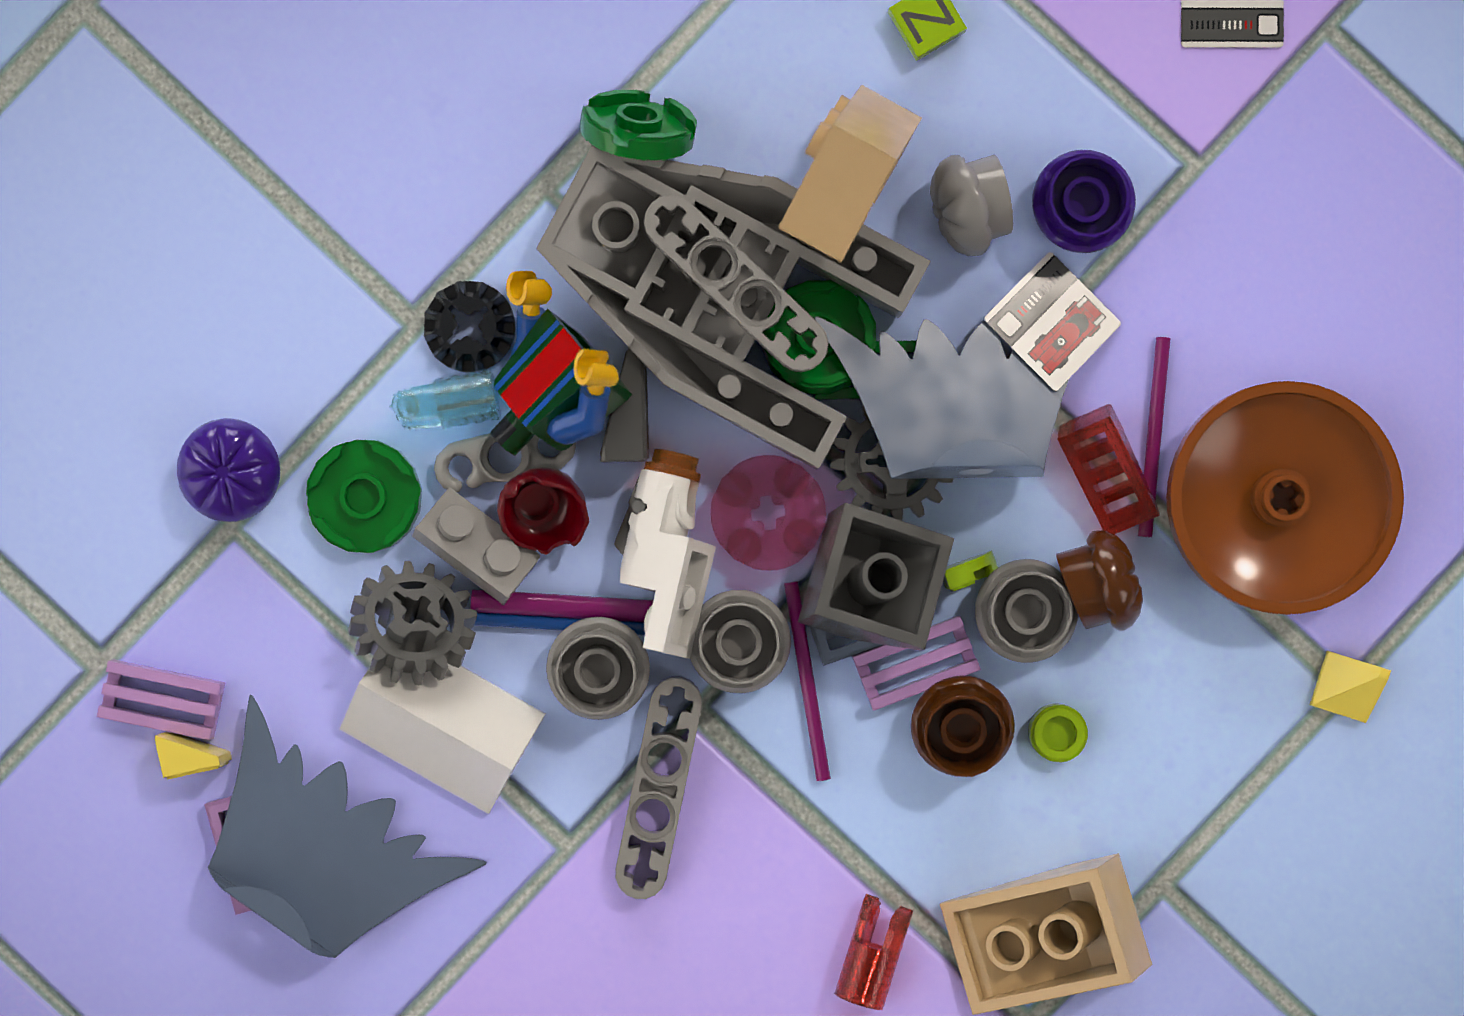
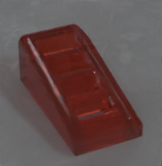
[1057,404,1160,534]

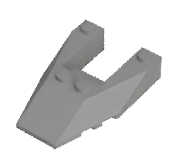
[536,145,931,470]

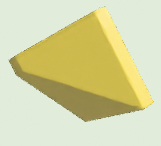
[1309,651,1391,723]

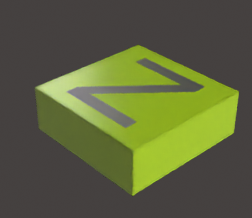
[887,0,967,61]

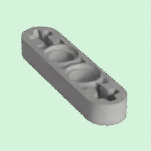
[644,194,828,372]
[615,676,702,899]

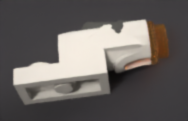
[614,449,716,659]

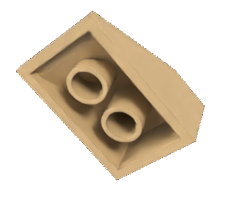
[940,853,1153,1015]

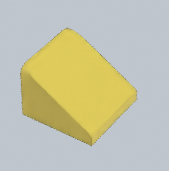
[155,731,232,780]

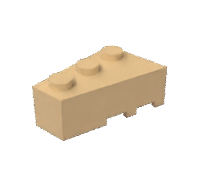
[778,85,922,262]

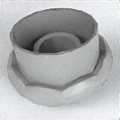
[930,154,1013,256]
[975,559,1078,663]
[690,590,791,693]
[546,617,650,720]

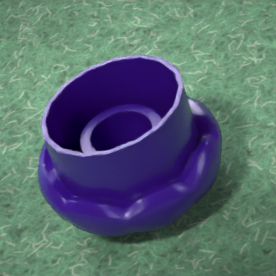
[1032,149,1136,253]
[177,418,280,522]

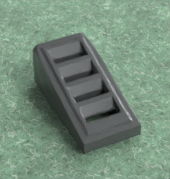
[600,347,649,463]

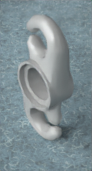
[434,433,576,492]

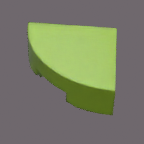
[943,550,998,592]

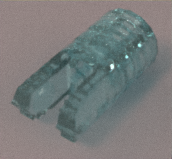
[389,369,501,430]

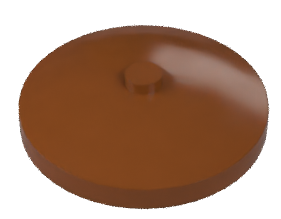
[1166,381,1404,615]

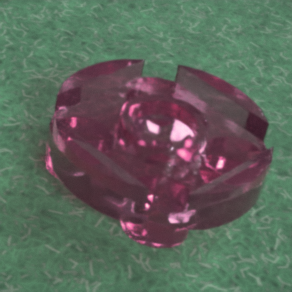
[710,455,826,571]

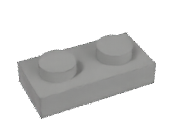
[412,487,541,605]

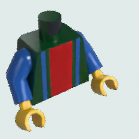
[490,271,633,456]

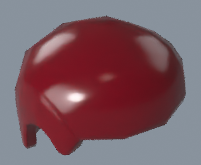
[497,467,589,555]

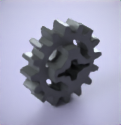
[830,406,954,521]
[348,561,477,686]

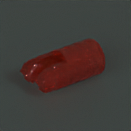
[834,894,913,1010]

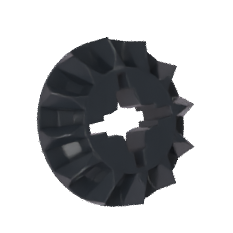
[424,281,516,373]

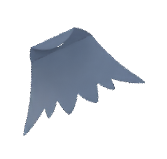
[815,317,1070,479]
[208,694,487,958]

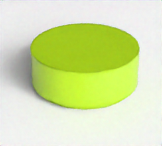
[1028,703,1088,762]

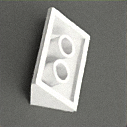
[339,664,546,814]

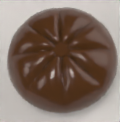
[1056,530,1143,631]
[911,676,1015,777]

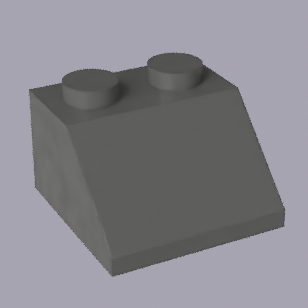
[798,502,955,651]

